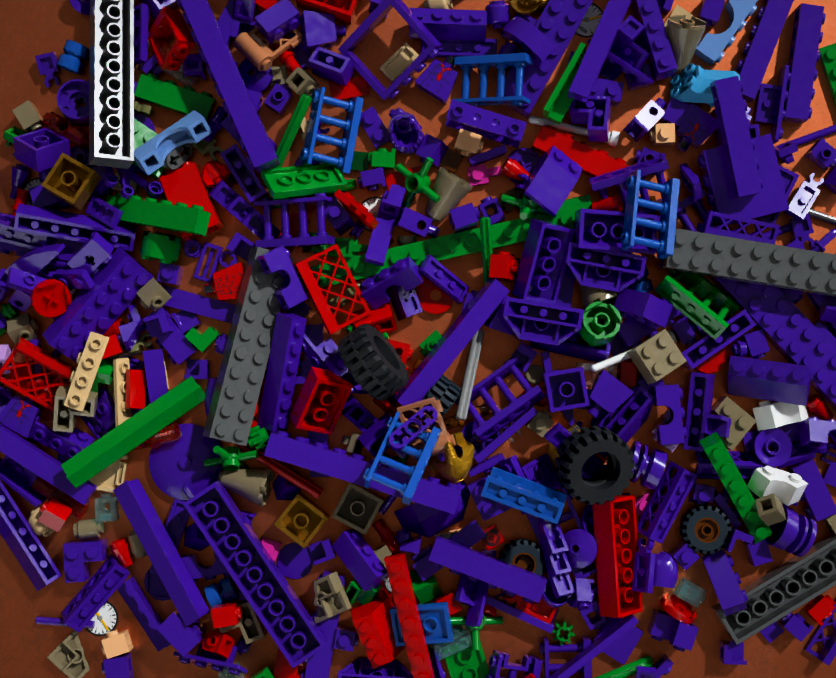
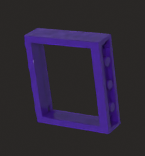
[338,0,442,100]

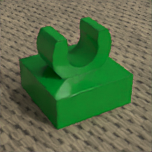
[3,126,28,147]

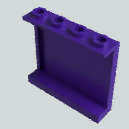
[697,133,789,226]

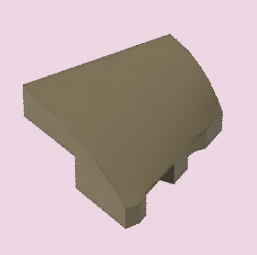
[314,572,352,624]
[46,630,90,678]

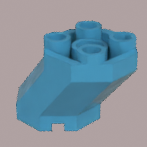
[670,63,740,108]

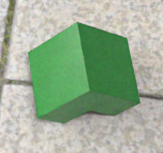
[184,327,221,353]
[91,359,114,392]
[409,570,443,604]
[346,579,382,605]

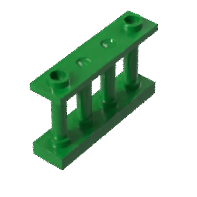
[654,270,741,340]

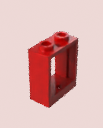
[148,7,195,71]

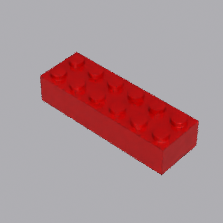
[592,495,643,618]

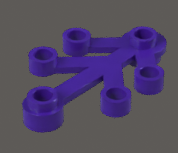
[104,163,163,199]

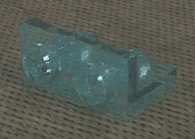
[431,625,472,660]

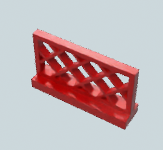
[294,244,371,335]
[0,337,77,412]

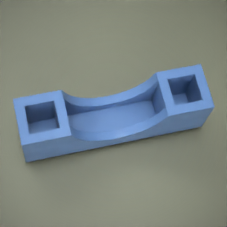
[694,0,758,66]
[134,110,212,175]

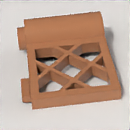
[234,27,303,72]
[397,397,456,461]

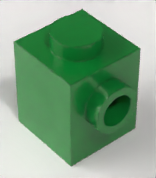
[419,330,442,357]

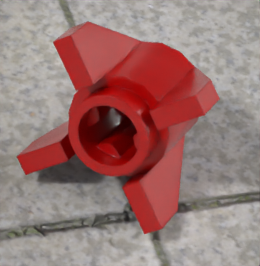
[202,161,237,192]

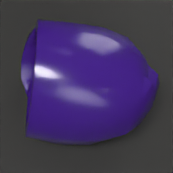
[653,551,678,588]

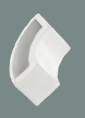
[753,400,809,431]
[747,466,808,506]

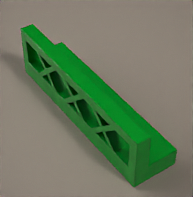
[543,42,587,125]

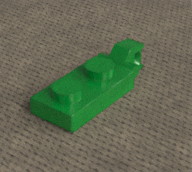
[314,237,368,258]

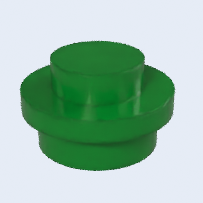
[1,302,18,319]

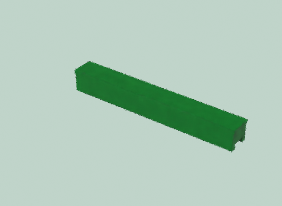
[61,376,206,488]

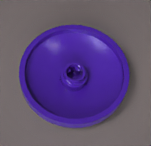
[149,423,224,500]

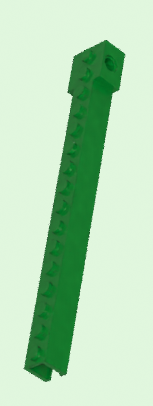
[298,194,592,289]

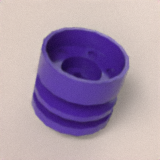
[57,79,89,127]
[630,441,667,490]
[766,507,817,557]

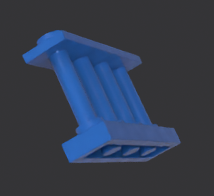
[453,53,533,107]
[300,87,364,175]
[620,169,680,259]
[363,412,441,505]
[481,467,567,524]

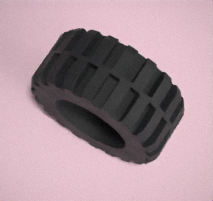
[338,324,409,401]
[555,426,635,505]

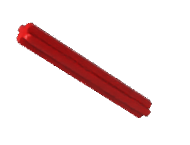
[238,441,323,498]

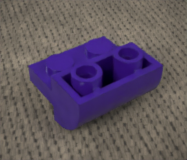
[521,453,562,490]

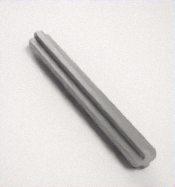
[455,329,484,421]

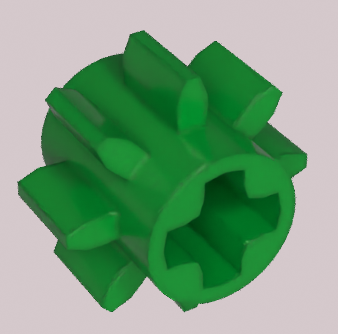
[248,425,269,450]
[552,620,575,645]

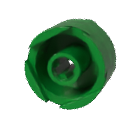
[140,230,182,264]
[578,301,621,347]

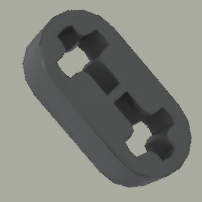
[163,143,193,170]

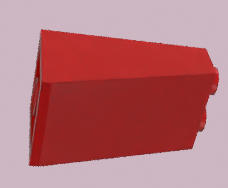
[159,161,224,241]

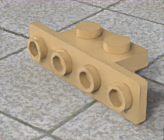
[64,332,109,411]
[108,358,132,427]

